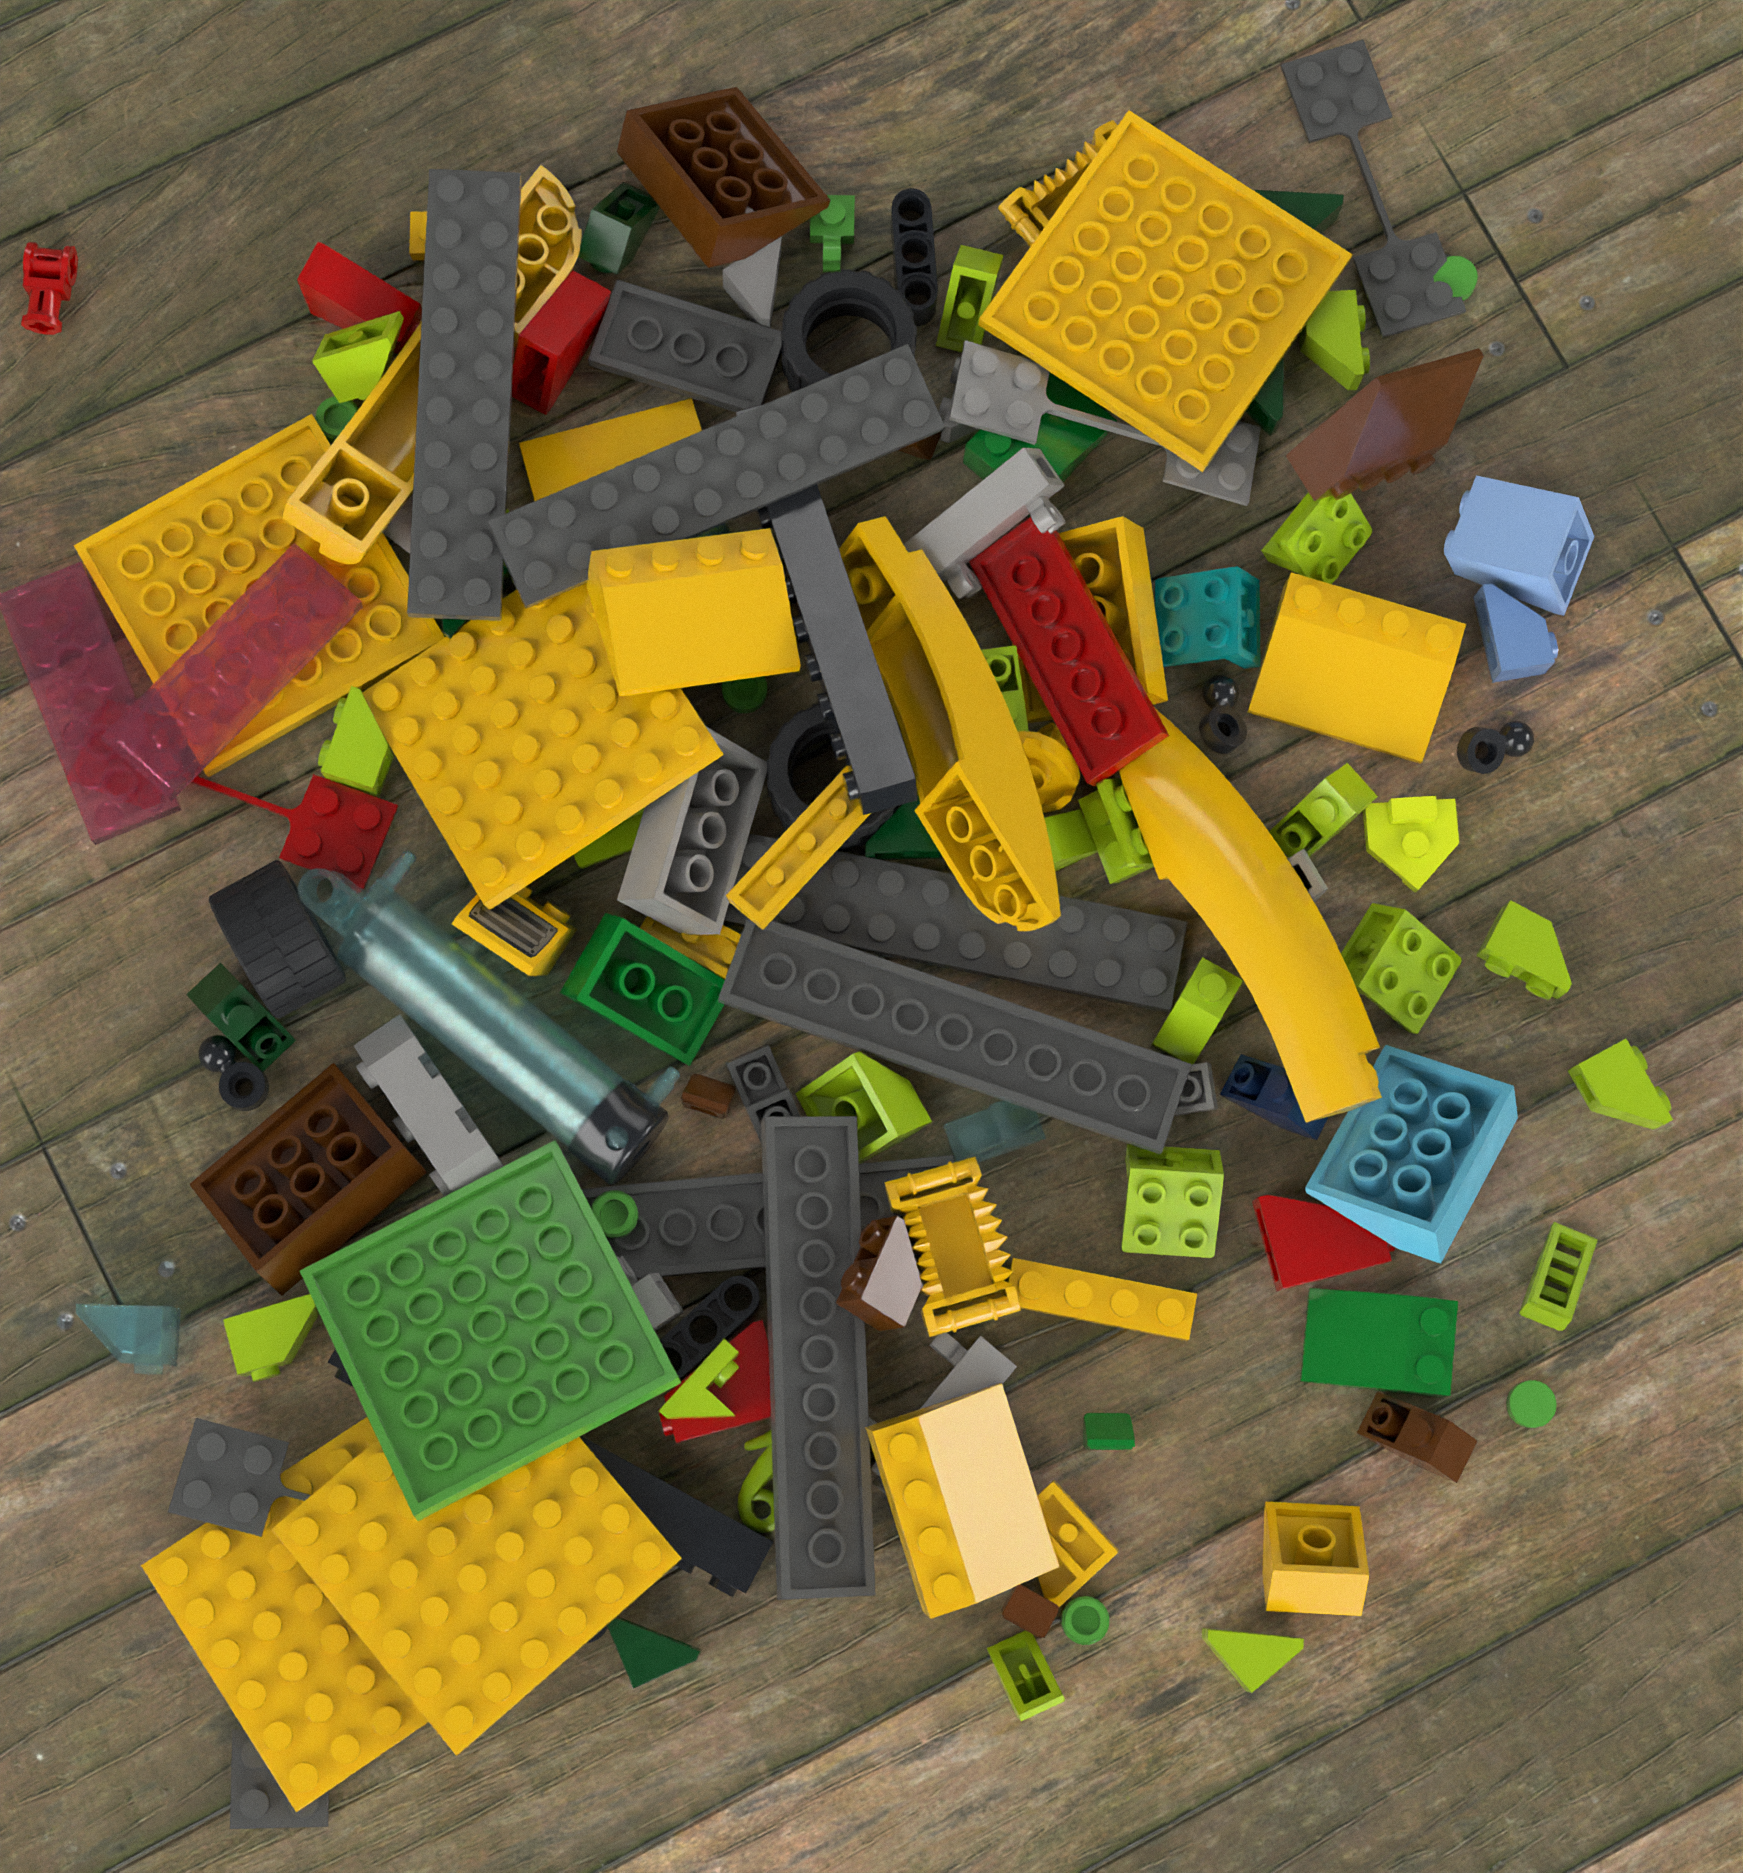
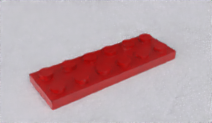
[969,517,1170,786]

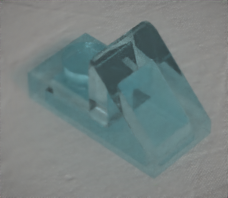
[943,1101,1046,1163]

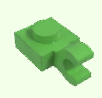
[810,195,855,272]

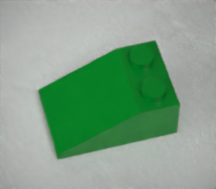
[963,372,1117,518]
[559,913,725,1066]
[1300,1288,1458,1398]

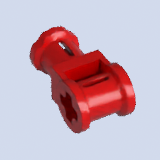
[21,242,78,335]

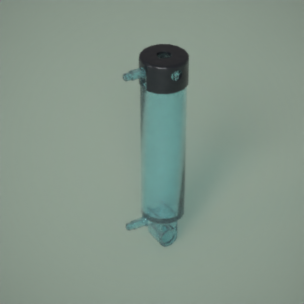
[298,850,680,1185]

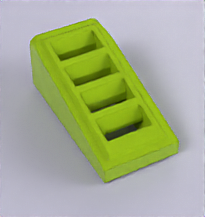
[1519,1222,1598,1331]

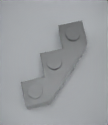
[353,1014,504,1197]

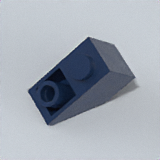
[1220,1054,1329,1140]

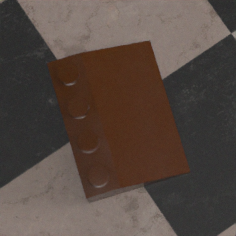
[616,87,831,268]
[1286,348,1484,501]
[189,1063,427,1296]

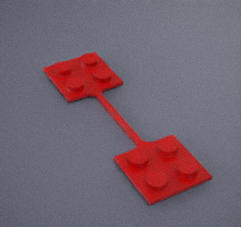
[68,698,399,890]

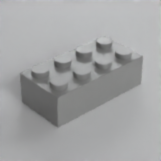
[617,727,767,935]

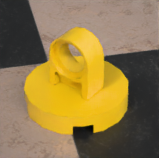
[1018,723,1080,813]

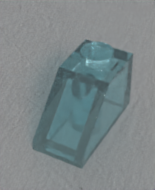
[76,1304,181,1375]

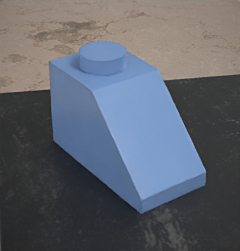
[1473,583,1558,683]

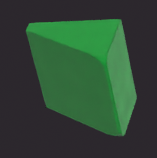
[1083,1413,1135,1450]

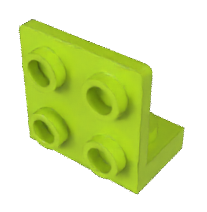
[1341,903,1462,1034]
[1121,1144,1224,1258]

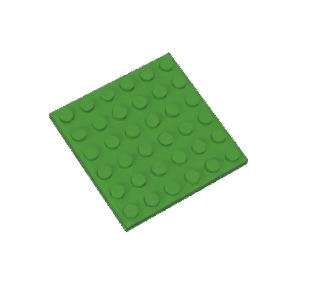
[300,1140,681,1521]

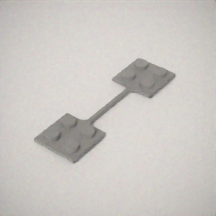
[949,340,1261,506]

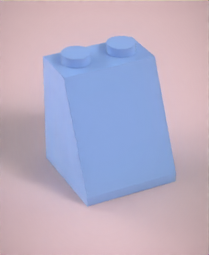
[1444,475,1594,616]

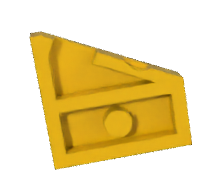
[1037,1480,1119,1607]

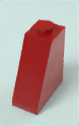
[297,242,422,354]
[512,270,611,415]
[1252,1195,1395,1292]
[658,1320,771,1444]

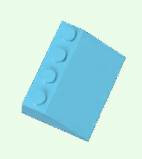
[1305,1045,1518,1264]

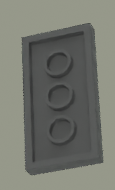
[588,279,782,412]

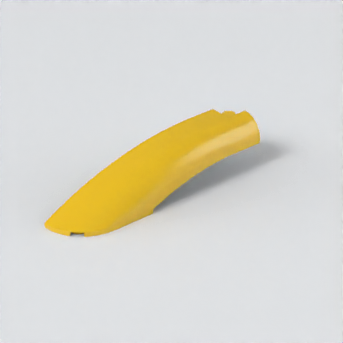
[282,165,582,564]
[839,516,1061,931]
[1119,707,1382,1123]

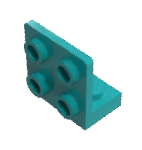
[1155,566,1261,669]

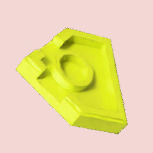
[1363,796,1459,893]

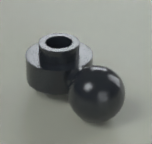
[1199,675,1247,754]
[1457,721,1534,774]
[198,1035,269,1111]

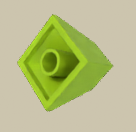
[795,1051,932,1164]

